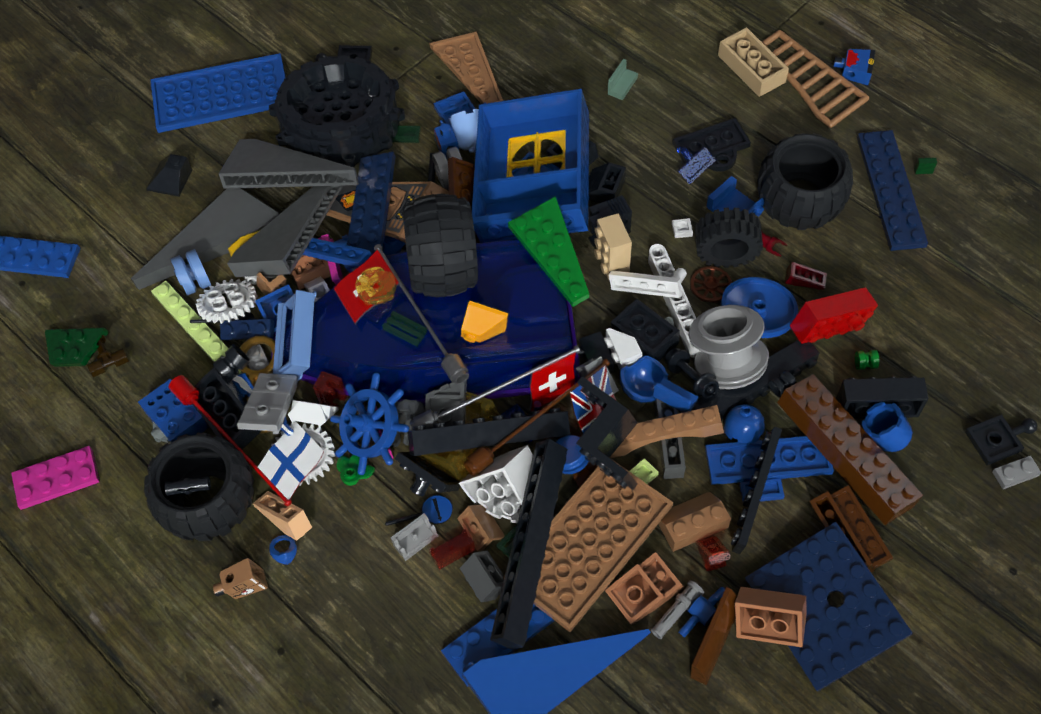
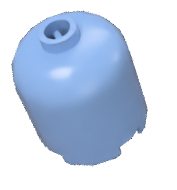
[449,109,479,153]

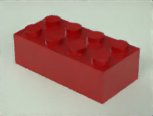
[790,287,878,344]

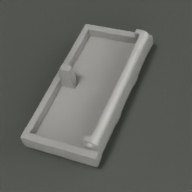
[237,373,298,434]

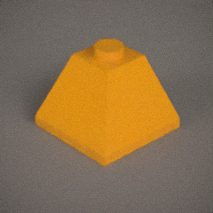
[461,301,508,343]

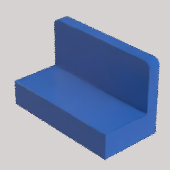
[653,378,698,413]

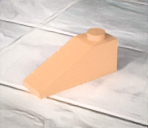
[253,491,312,541]

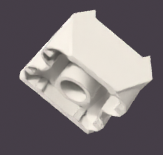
[288,400,339,428]

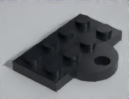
[672,118,751,171]

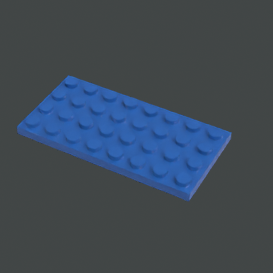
[150,53,286,133]

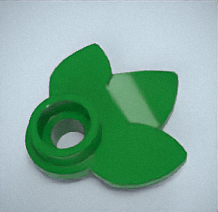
[336,455,375,486]

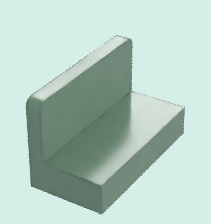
[608,59,638,100]

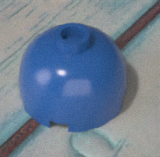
[724,405,765,444]

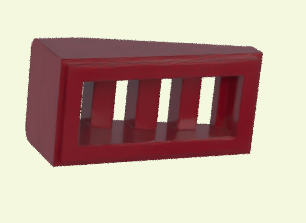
[785,262,827,290]

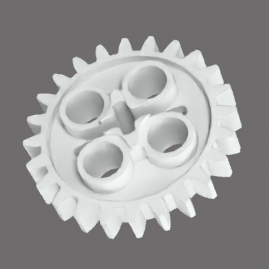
[196,279,258,324]
[271,423,335,486]

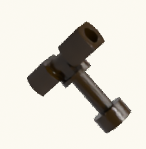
[86,335,129,378]

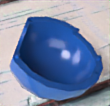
[619,356,668,403]

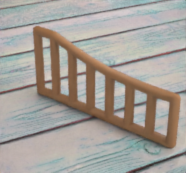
[762,30,869,128]

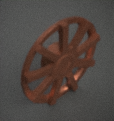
[690,266,732,303]

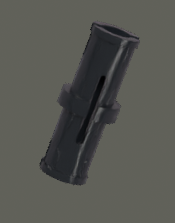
[165,476,211,496]

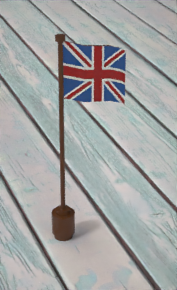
[463,359,616,476]

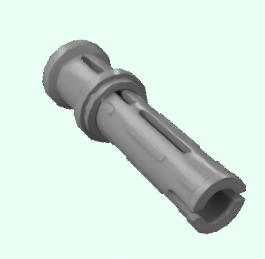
[651,580,704,639]

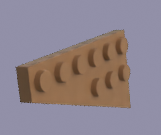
[429,32,503,104]

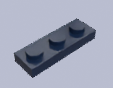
[220,319,274,340]

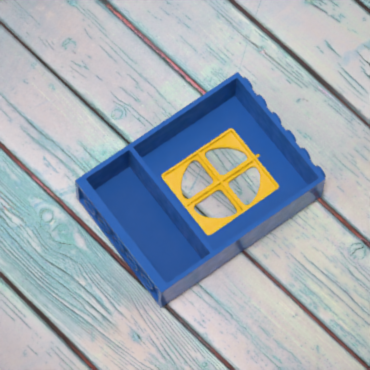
[472,89,589,245]

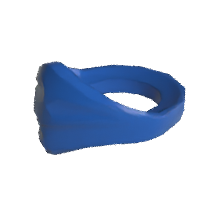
[269,535,297,565]

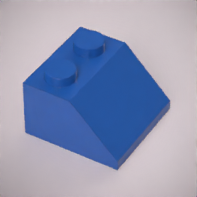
[255,284,294,333]

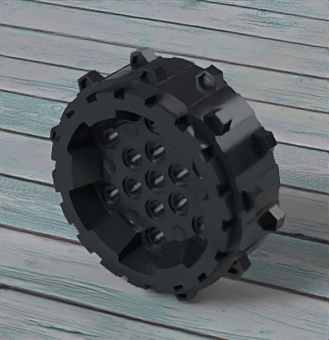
[269,55,405,167]

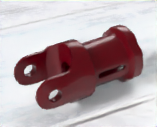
[761,230,787,257]

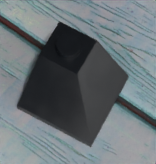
[146,154,192,197]

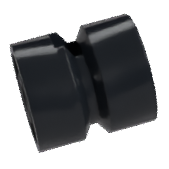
[213,344,251,381]

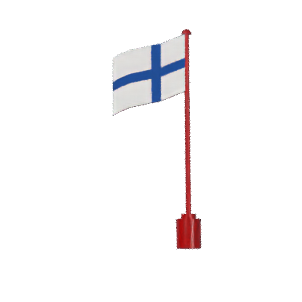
[168,375,324,506]

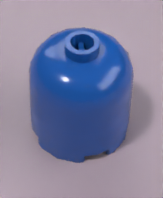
[862,402,913,452]

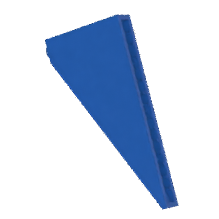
[462,629,651,714]

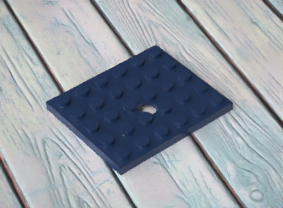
[745,522,913,692]

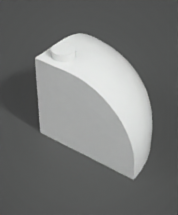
[459,445,533,523]

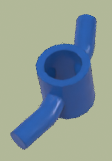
[678,587,725,638]

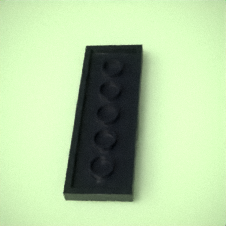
[730,427,782,554]

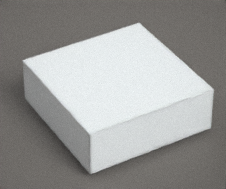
[672,218,693,238]

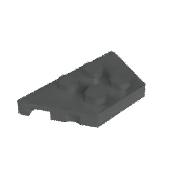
[425,380,467,454]

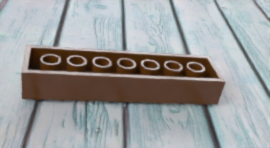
[777,374,924,525]

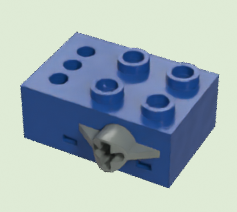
[138,379,209,443]

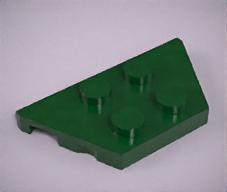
[45,328,108,367]

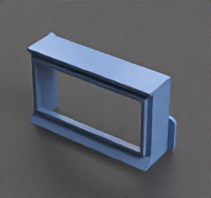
[273,290,317,381]

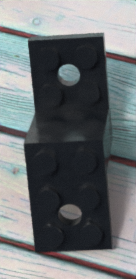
[576,376,638,491]

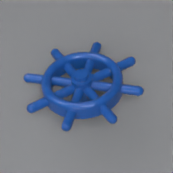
[330,372,409,475]

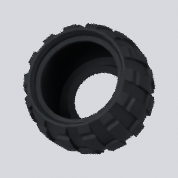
[757,133,853,230]
[402,194,478,297]
[144,432,254,542]

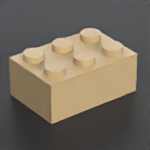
[594,213,632,280]

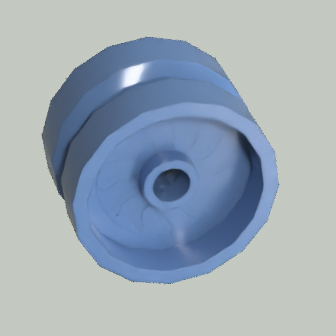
[171,249,212,296]

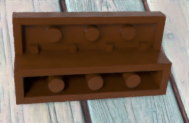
[810,485,893,573]

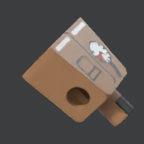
[213,558,268,599]

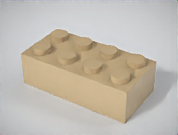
[718,27,789,97]

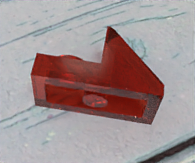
[696,536,731,571]

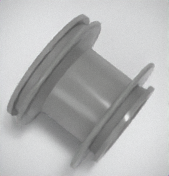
[689,305,769,389]

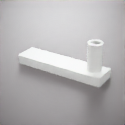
[609,268,687,298]

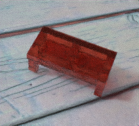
[313,371,348,408]
[429,529,475,570]

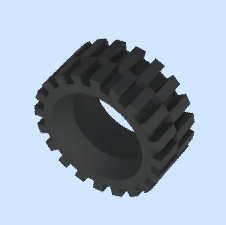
[695,207,763,268]

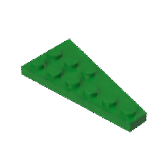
[508,196,589,307]

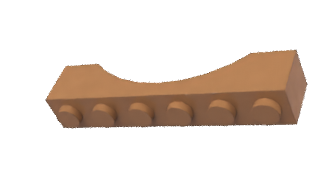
[610,405,724,458]

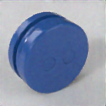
[556,435,588,474]

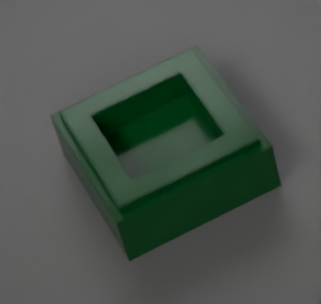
[914,158,937,174]

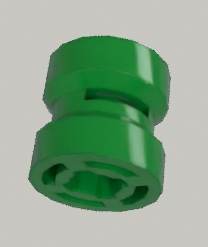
[854,349,879,370]

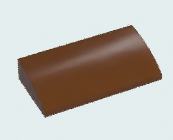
[690,587,737,685]

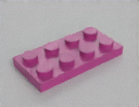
[11,446,100,510]

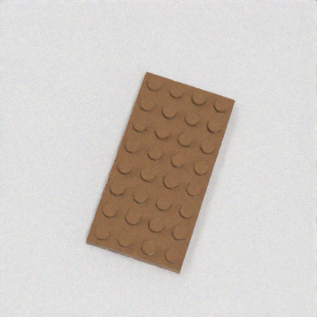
[503,458,673,632]

